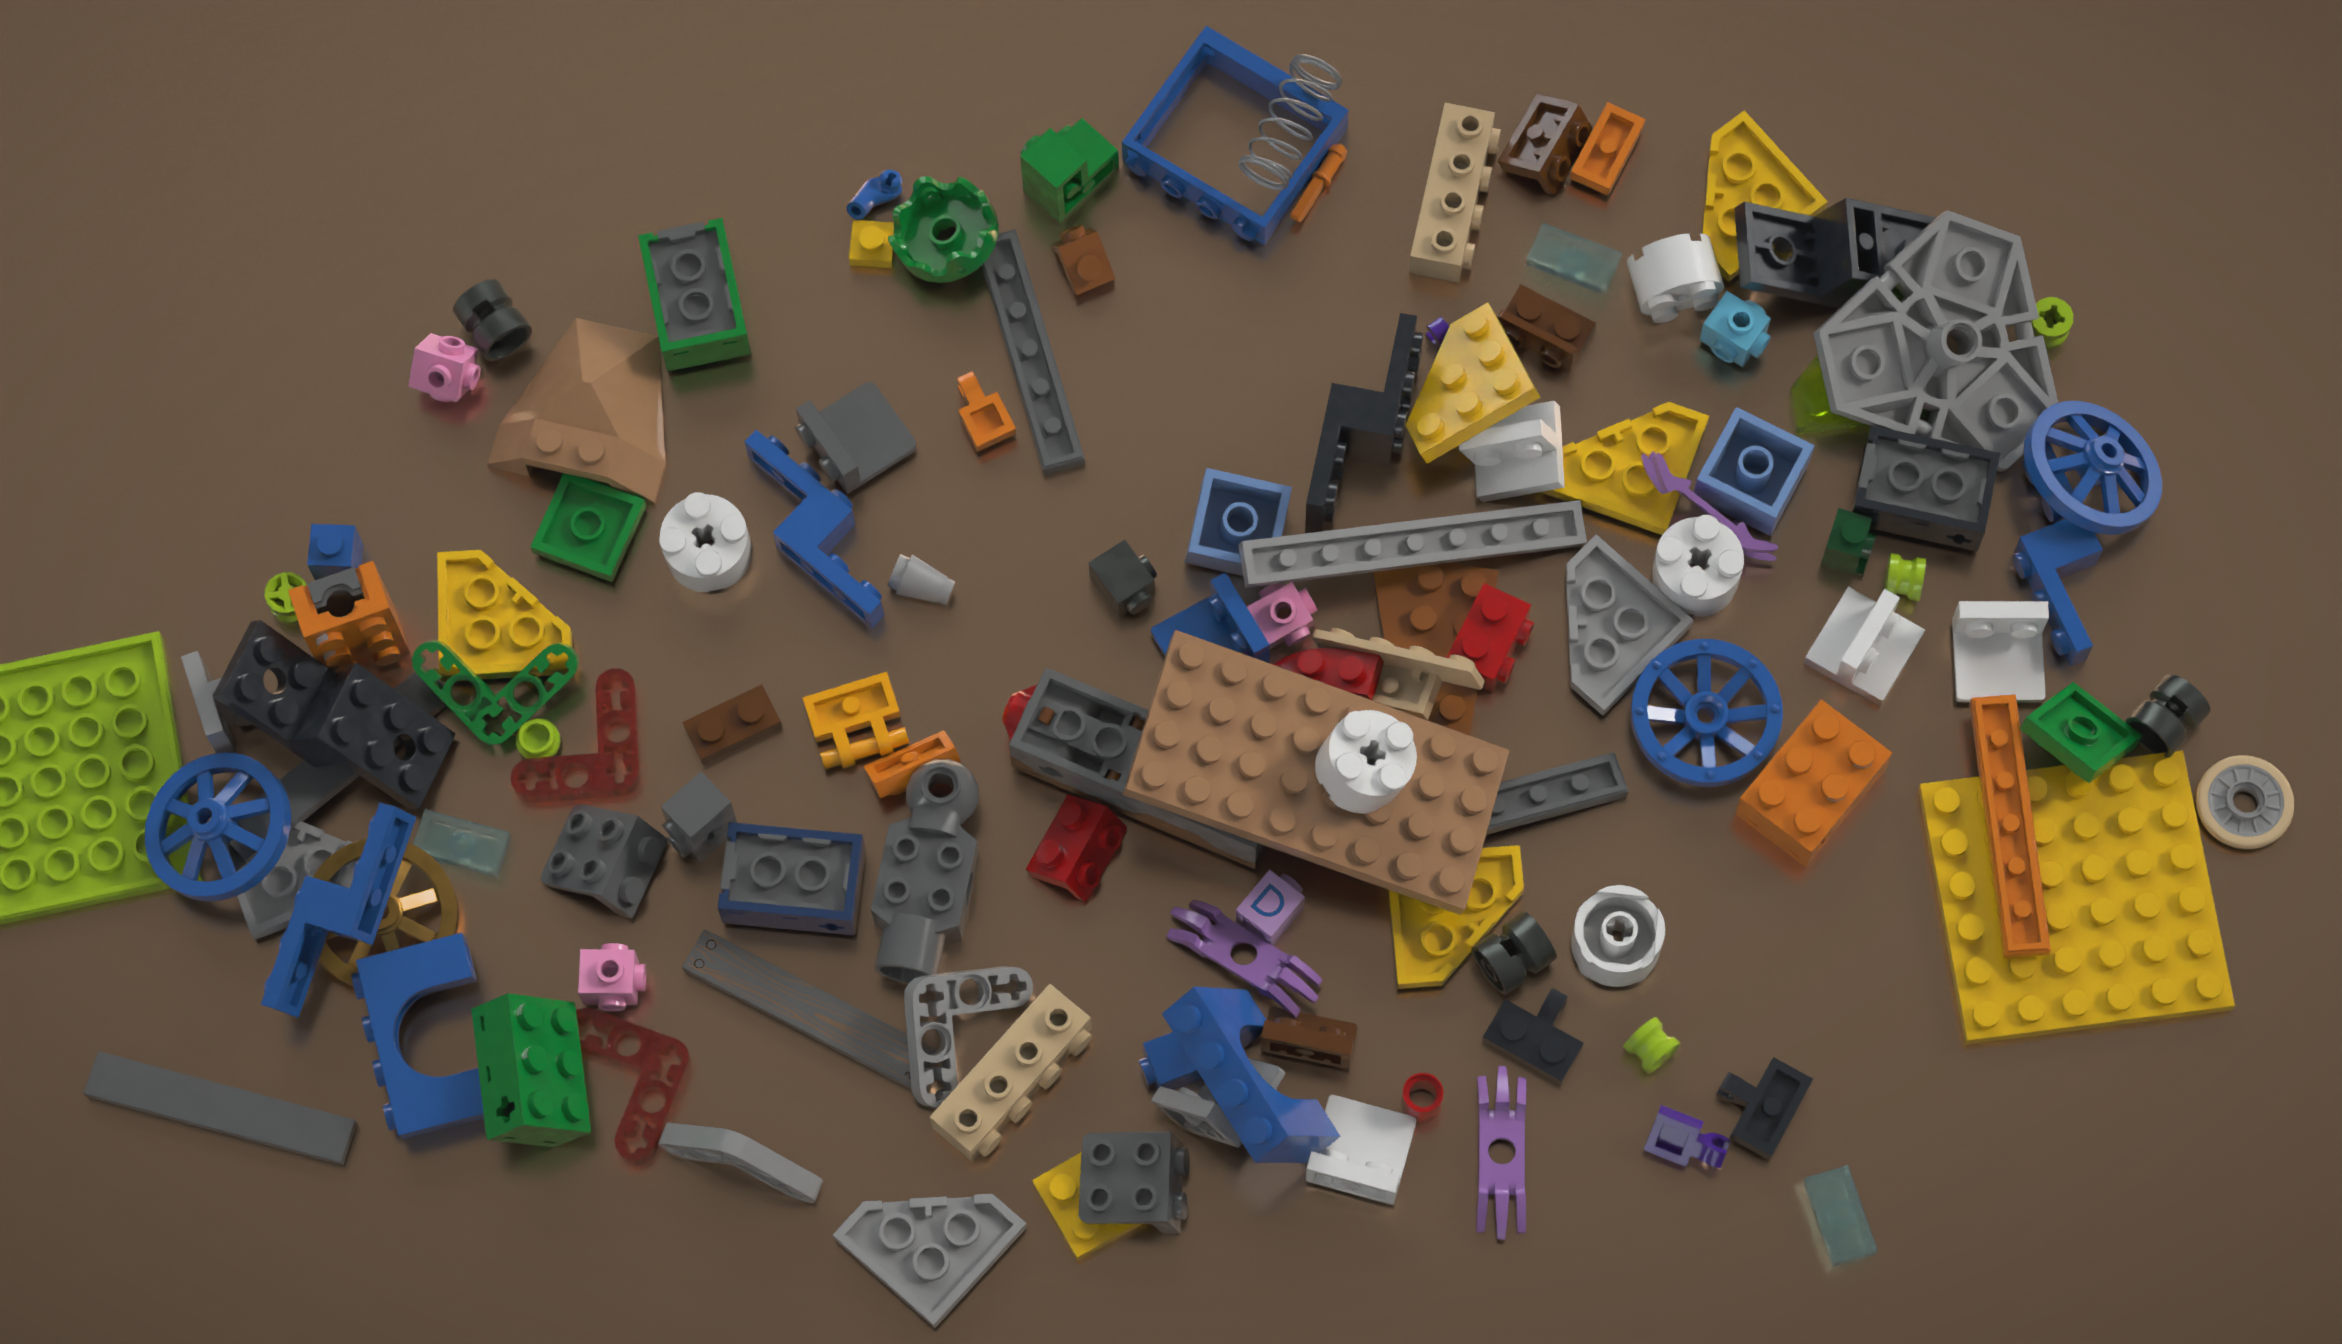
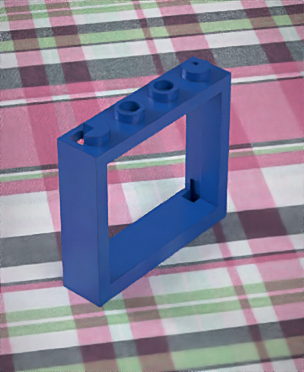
[1122,26,1349,245]

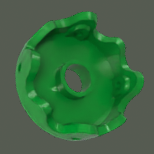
[888,176,999,283]

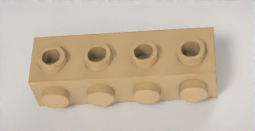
[1409,103,1501,283]
[930,984,1092,1162]

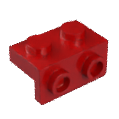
[1446,583,1535,692]
[1025,794,1127,902]

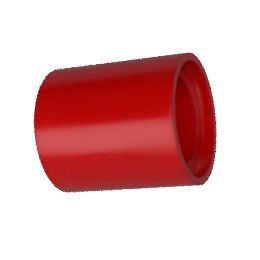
[1401,1073,1444,1123]

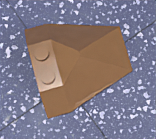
[487,318,666,505]

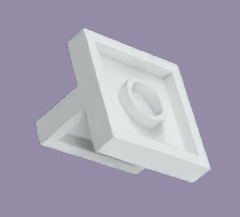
[1459,401,1565,502]
[1804,587,1925,706]

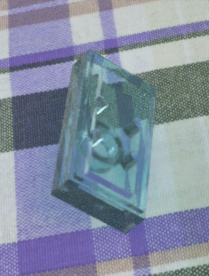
[1526,223,1622,295]
[413,809,512,878]
[1803,1165,1878,1267]

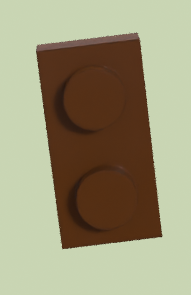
[682,684,782,765]

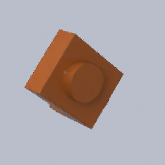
[1051,225,1116,295]

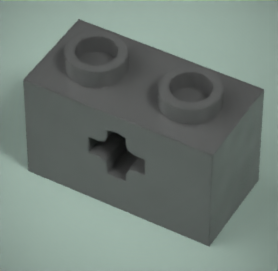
[661,771,737,864]

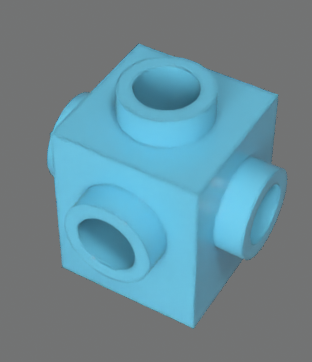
[1700,291,1771,367]

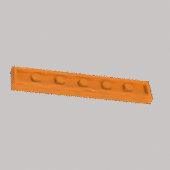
[1969,694,2051,958]

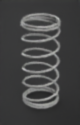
[1238,54,1342,190]

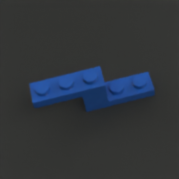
[744,430,884,629]
[2012,441,2103,666]
[261,803,416,1018]

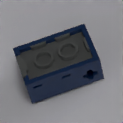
[717,822,866,935]

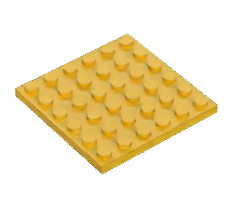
[1918,750,2235,1045]

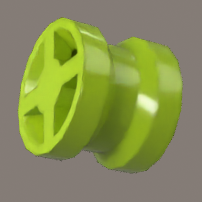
[2031,297,2074,350]
[1884,553,1926,601]
[264,572,307,625]
[1623,1017,1681,1074]

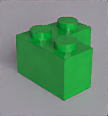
[1020,118,1119,223]

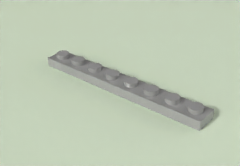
[1238,500,1587,588]

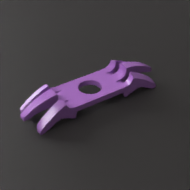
[1641,451,1779,561]
[1166,899,1323,1018]
[1476,1066,1526,1240]

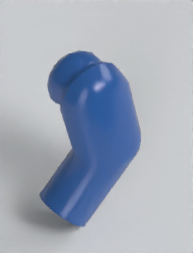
[846,170,903,220]

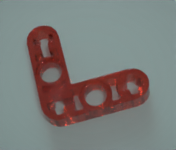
[510,668,641,803]
[576,1008,691,1165]

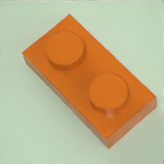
[1570,102,1646,196]
[864,730,961,798]

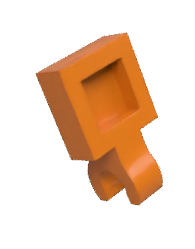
[957,371,1016,452]

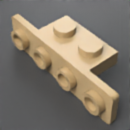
[1312,628,1485,720]

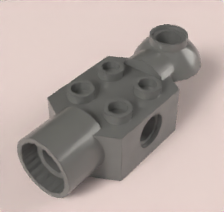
[871,759,979,983]

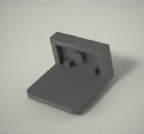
[795,382,916,494]
[541,804,668,918]
[1079,1131,1190,1234]

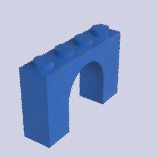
[351,933,484,1139]
[1162,986,1341,1163]

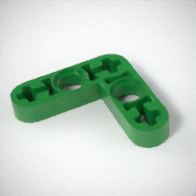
[412,640,579,745]

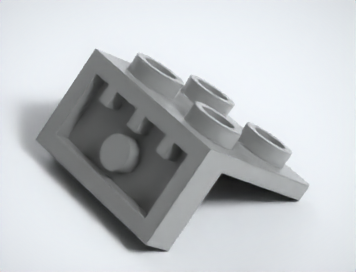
[1151,1058,1285,1148]

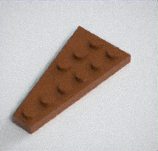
[1373,562,1499,736]

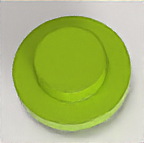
[516,718,561,762]

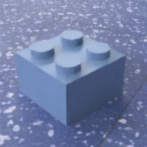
[1694,407,1815,536]
[1184,468,1292,576]

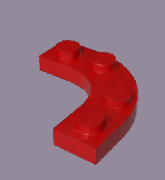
[1272,648,1384,701]

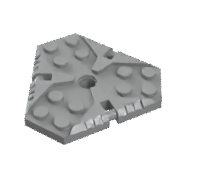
[1813,210,2058,472]

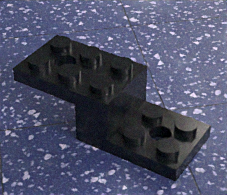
[1734,198,1937,308]
[1305,313,1424,533]
[212,619,456,810]

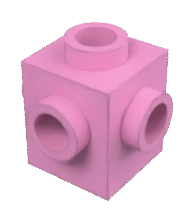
[408,333,481,402]
[1247,582,1318,650]
[578,943,646,1011]

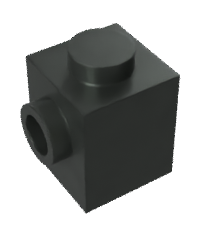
[1088,539,1157,618]

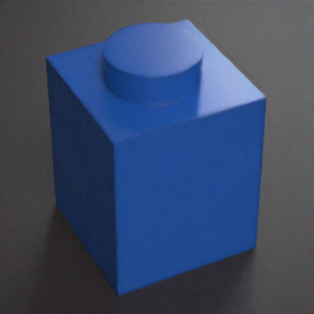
[307,524,363,580]
[1138,1032,1202,1090]

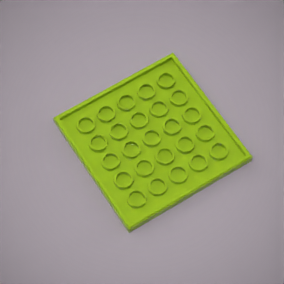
[0,631,203,925]

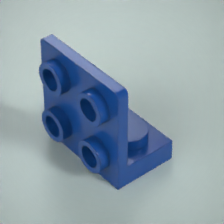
[1151,572,1270,663]

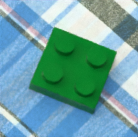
[530,473,646,582]
[2020,681,2143,783]

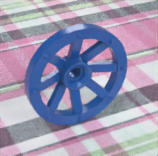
[2024,401,2162,535]
[1631,639,1783,787]
[145,752,291,901]

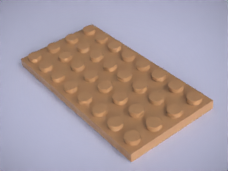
[1122,630,1509,915]

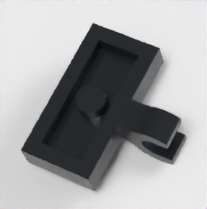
[1482,987,1584,1085]
[1716,1057,1813,1160]

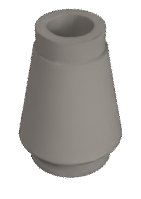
[887,554,955,606]

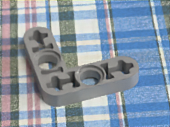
[904,966,1033,1108]
[658,1123,823,1203]

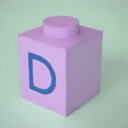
[1236,869,1305,946]

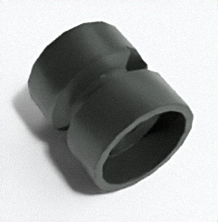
[453,279,532,361]
[2126,674,2211,758]
[1471,911,1557,995]

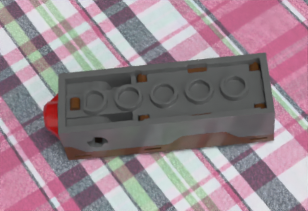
[1002,667,1266,869]

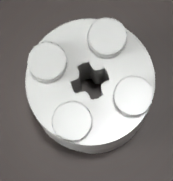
[1627,234,1724,323]
[659,492,752,592]
[1652,515,1744,617]
[1315,710,1417,813]
[1571,885,1665,987]

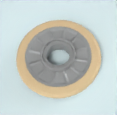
[2196,755,2294,849]

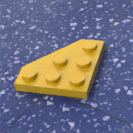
[1701,110,1828,282]
[1406,302,1540,464]
[1542,402,1709,535]
[437,550,572,682]
[1388,845,1524,989]

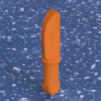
[1290,143,1347,222]

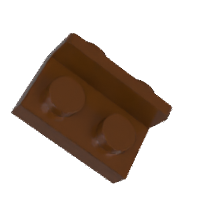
[1497,93,1592,195]
[1497,284,1596,371]
[1261,1007,1358,1069]

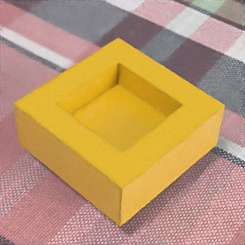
[849,220,894,268]

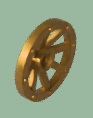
[313,839,457,986]

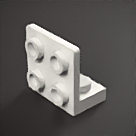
[1952,601,2049,703]
[1306,1095,1416,1205]

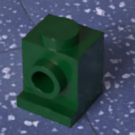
[1821,508,1876,578]

